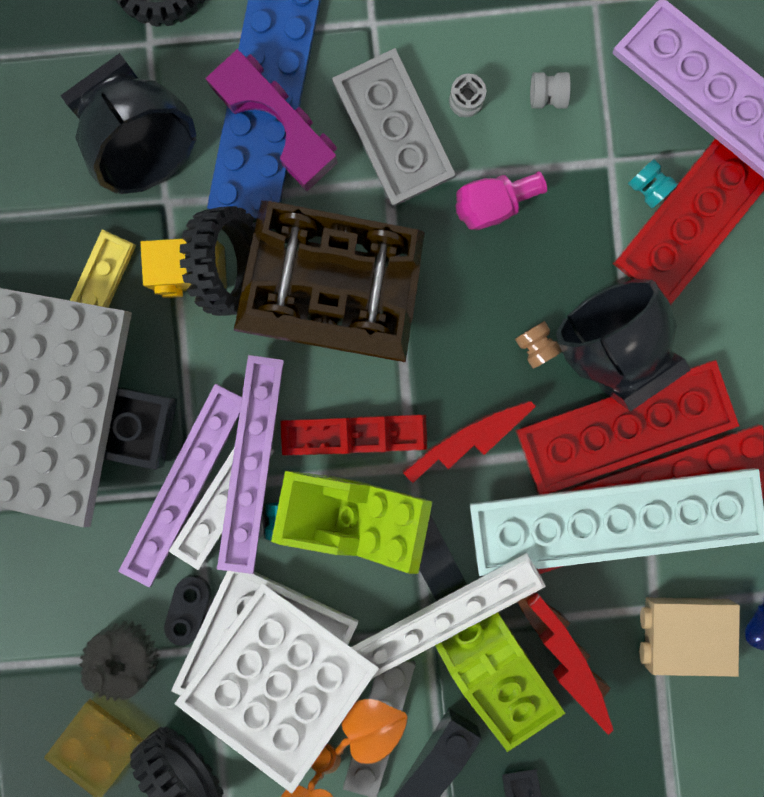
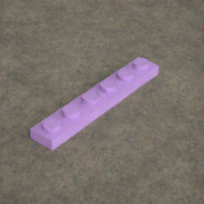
[217,355,284,574]
[118,384,242,588]

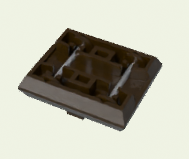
[234,200,425,362]

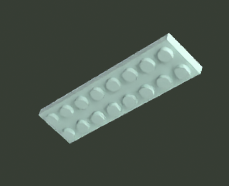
[470,468,764,576]

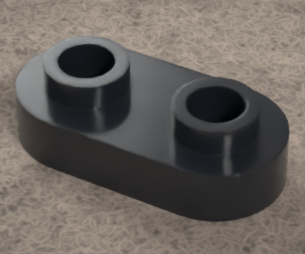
[164,575,211,646]

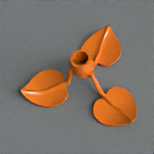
[281,699,408,797]

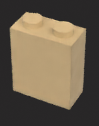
[639,597,740,677]

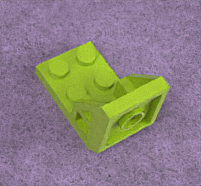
[271,471,433,574]
[435,612,566,752]

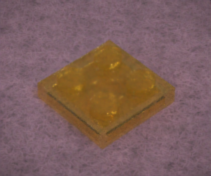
[44,699,144,797]

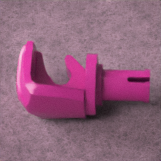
[455,171,547,230]

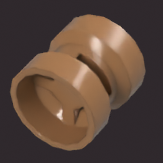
[515,321,562,369]

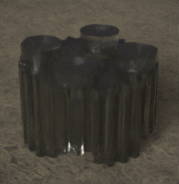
[79,621,160,701]

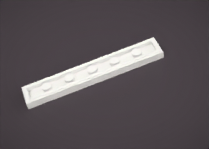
[351,553,546,679]

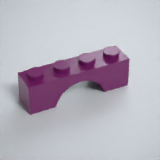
[205,49,338,191]

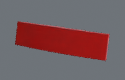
[403,401,536,483]
[280,414,428,455]
[525,592,613,735]

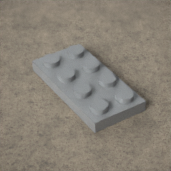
[332,48,456,208]

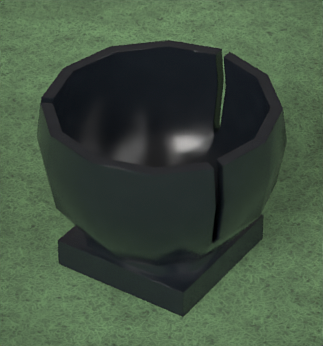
[60,53,197,194]
[556,279,691,411]

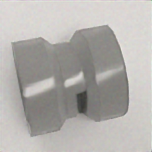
[530,72,570,109]
[449,73,487,118]

